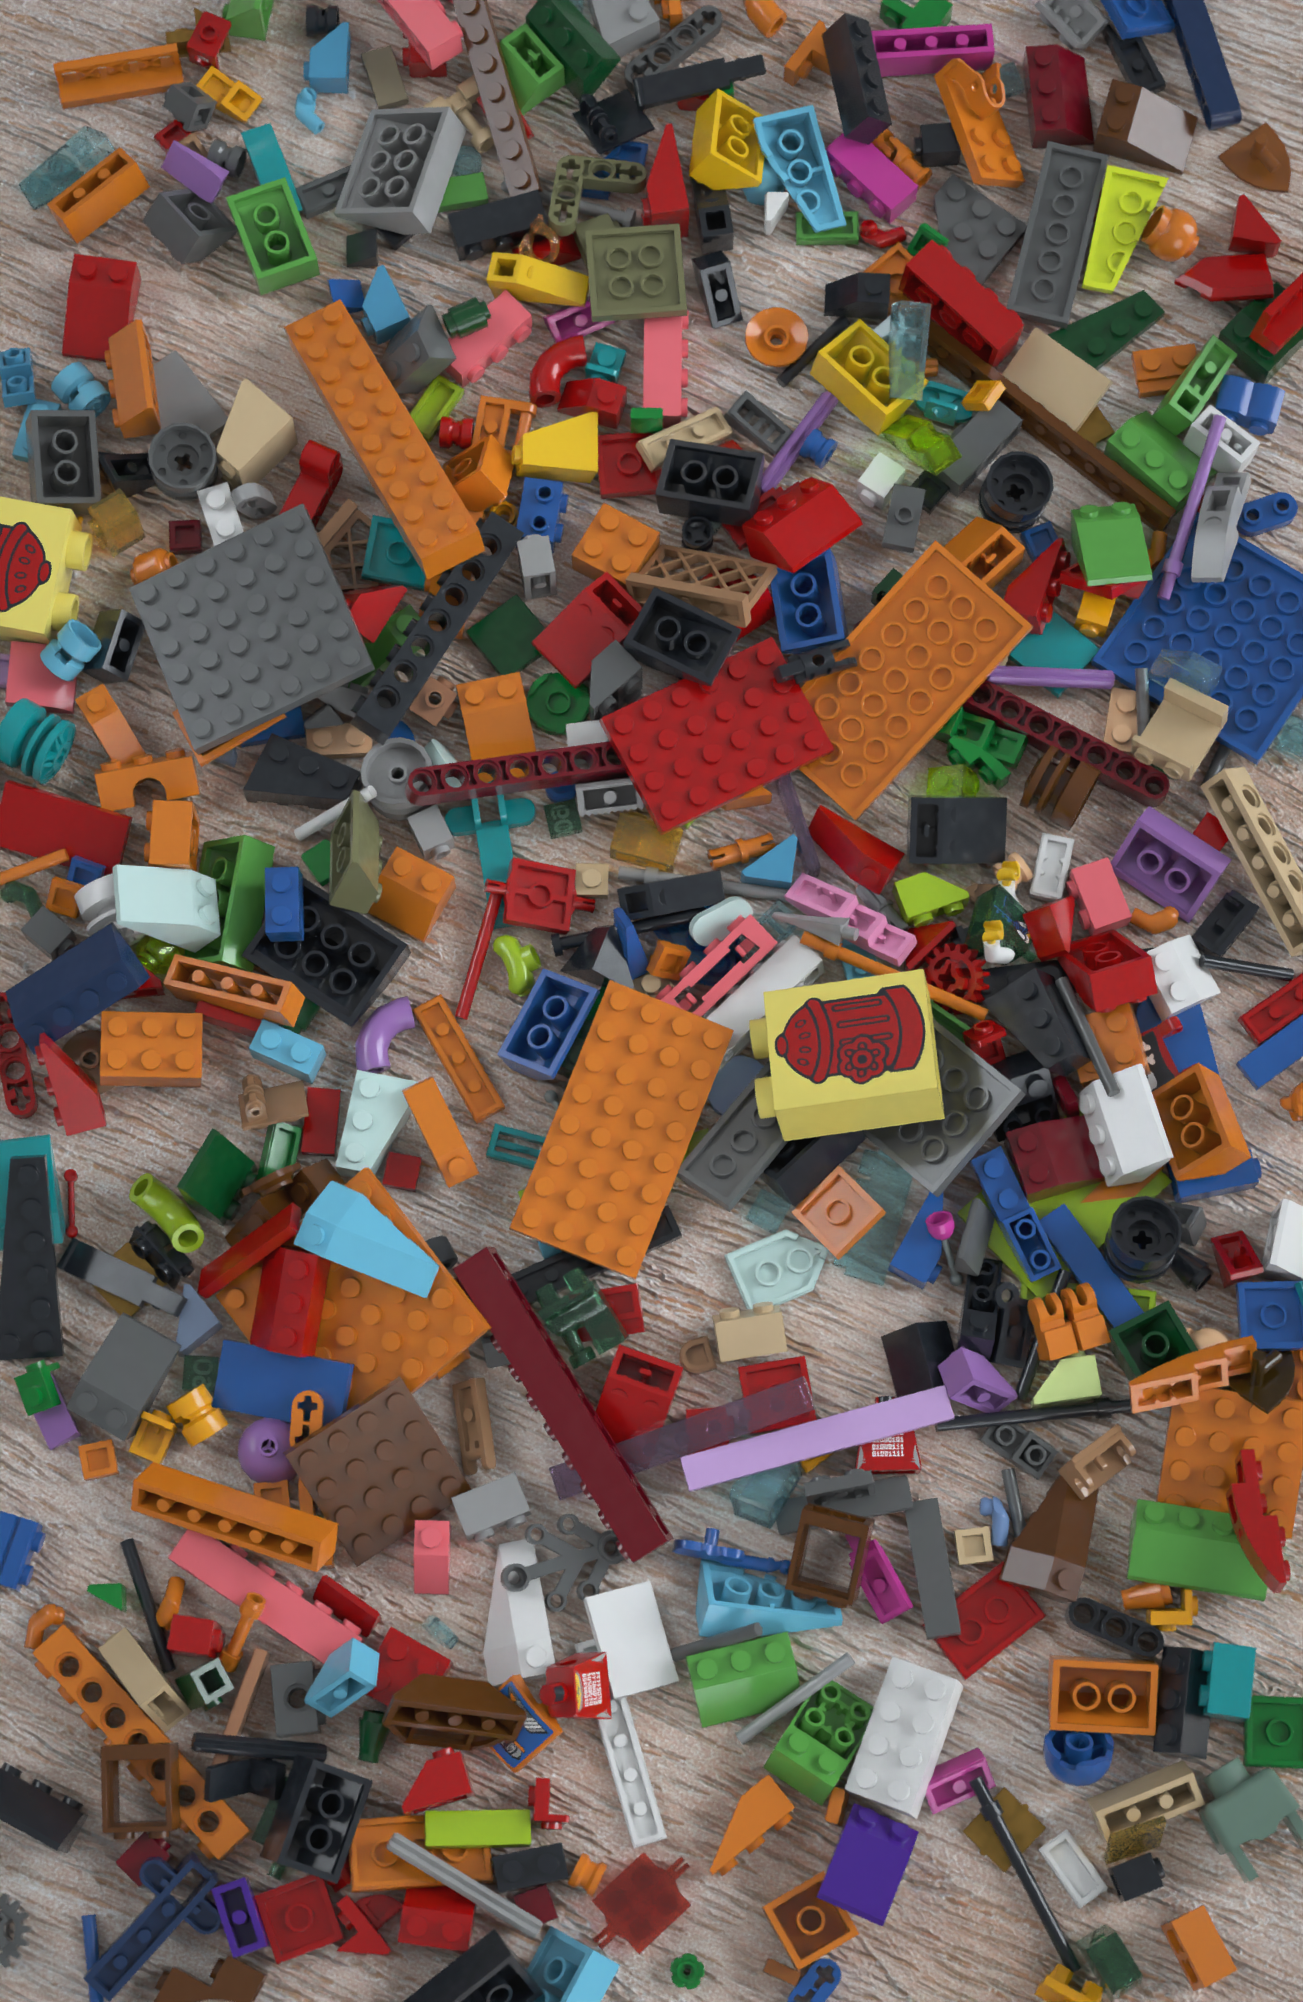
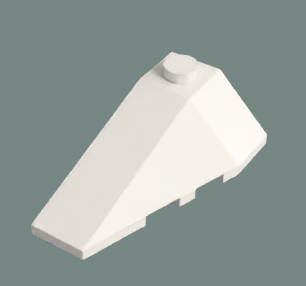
[483,1538,555,1687]

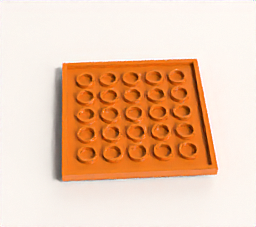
[215,1167,491,1411]

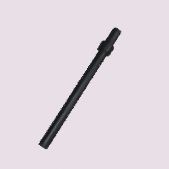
[935,1397,1132,1432]
[969,1776,1081,1973]

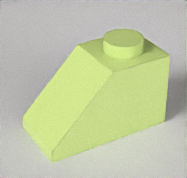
[1030,1351,1102,1409]

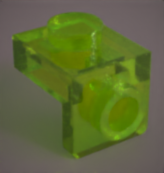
[926,764,980,797]

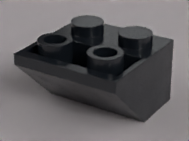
[991,1050,1060,1142]

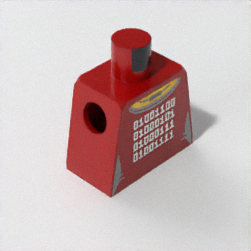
[854,1396,922,1475]
[539,1652,612,1720]

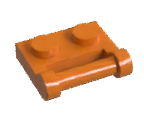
[471,395,537,468]

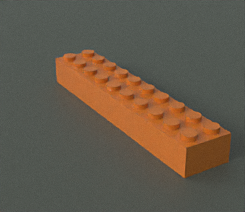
[284,299,485,580]

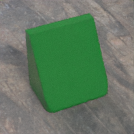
[301,839,330,887]
[87,1583,127,1613]

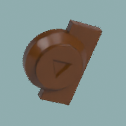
[239,1162,302,1199]

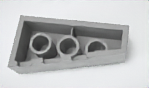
[588,0,660,58]

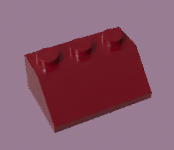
[1022,44,1094,149]

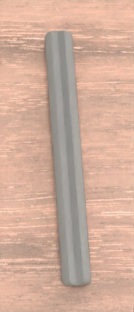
[386,1833,542,1938]

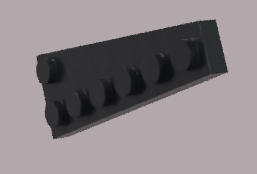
[0,1154,64,1360]

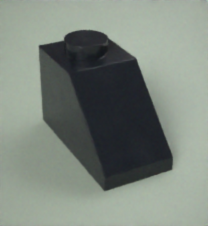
[691,250,743,329]
[824,272,890,319]

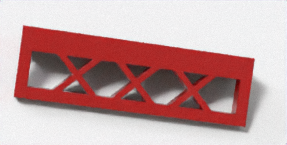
[1249,272,1303,355]

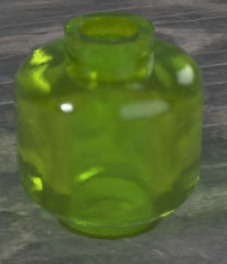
[136,935,185,975]

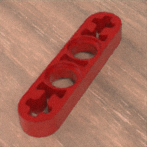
[0,992,38,1119]

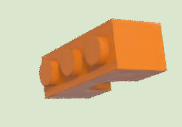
[94,748,200,811]

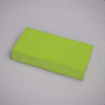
[409,375,464,443]

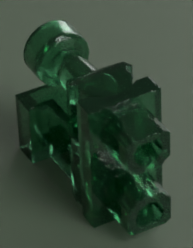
[535,1267,630,1370]

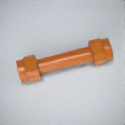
[218,1592,266,1672]

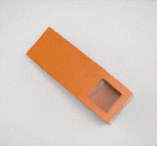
[709,1774,795,1877]

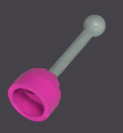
[926,1211,963,1286]

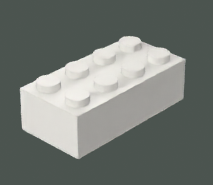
[844,1657,964,1819]

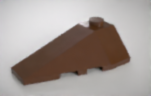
[999,1474,1099,1603]

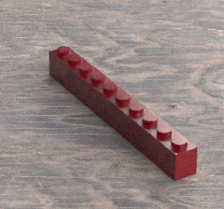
[453,1247,674,1563]

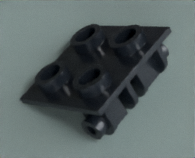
[572,89,655,155]

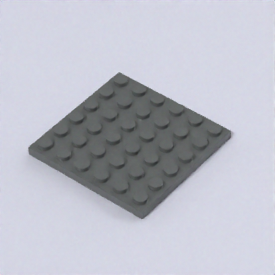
[129,503,375,755]

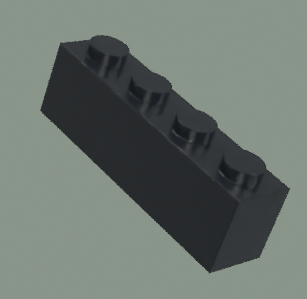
[822,13,892,145]

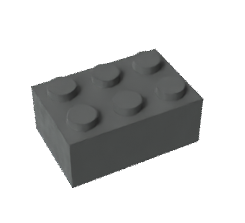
[26,410,102,515]

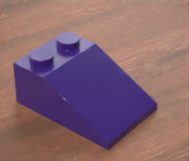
[817,1803,919,1927]

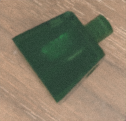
[1075,1924,1143,2002]

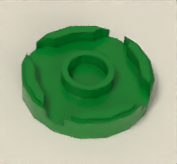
[526,672,590,736]

